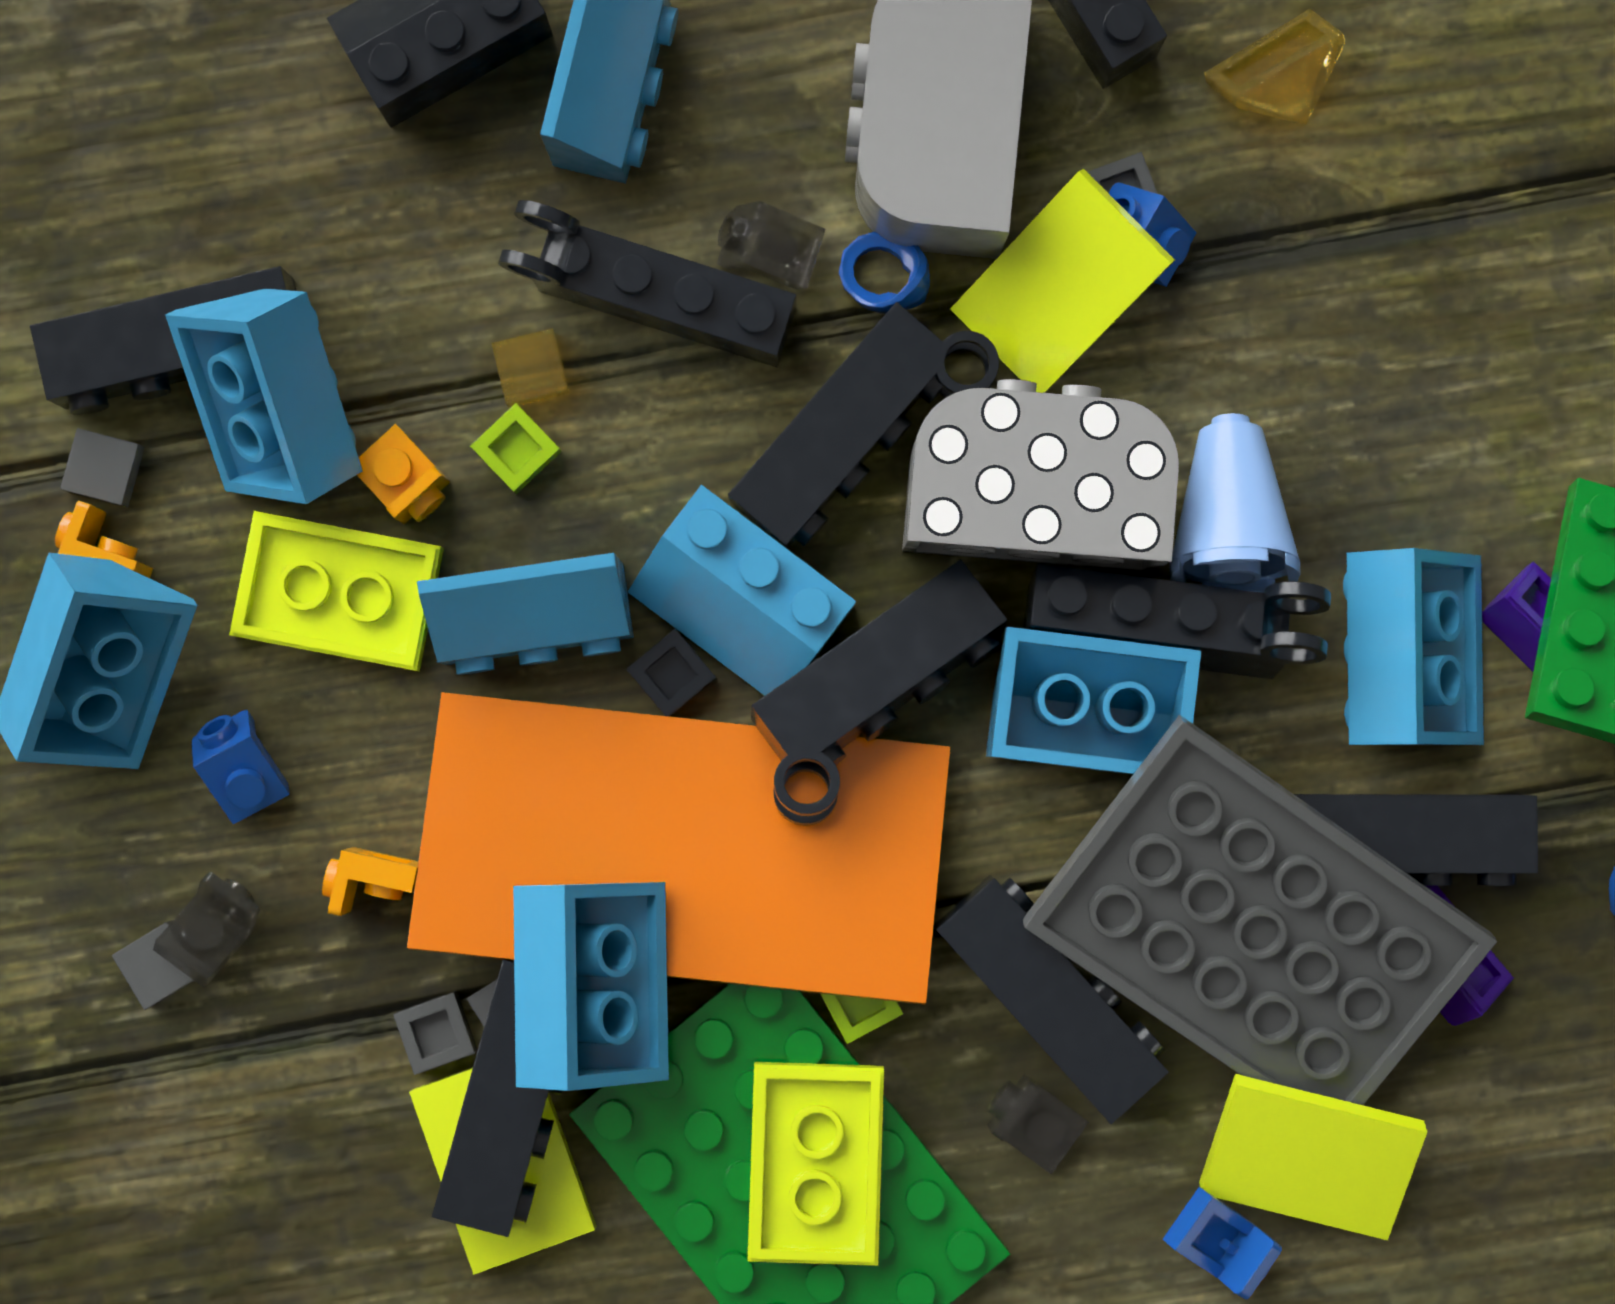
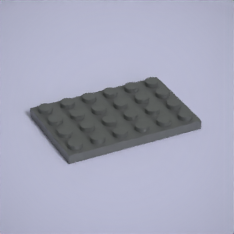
[1023,714,1498,1105]

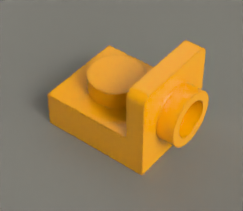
[357,423,450,524]
[55,501,153,578]
[322,847,419,916]

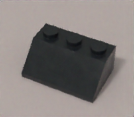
[327,0,553,128]

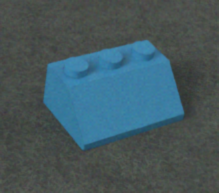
[540,0,678,184]
[165,289,363,504]
[628,484,856,696]
[1343,548,1484,745]
[0,553,198,769]
[417,553,634,675]
[986,627,1201,775]
[513,882,669,1091]

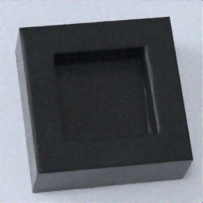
[626,629,716,717]

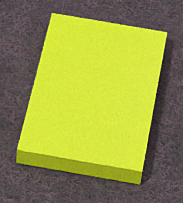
[950,169,1175,393]
[229,511,444,672]
[748,1062,884,1266]
[409,1067,597,1275]
[1199,1074,1427,1241]

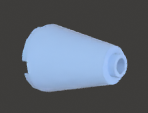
[1170,413,1301,593]

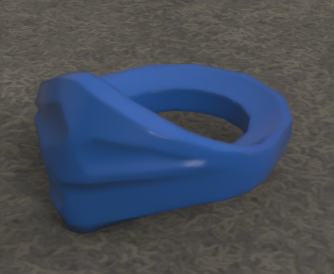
[839,232,930,314]

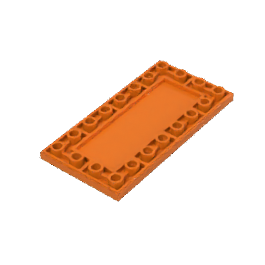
[407,692,950,1005]

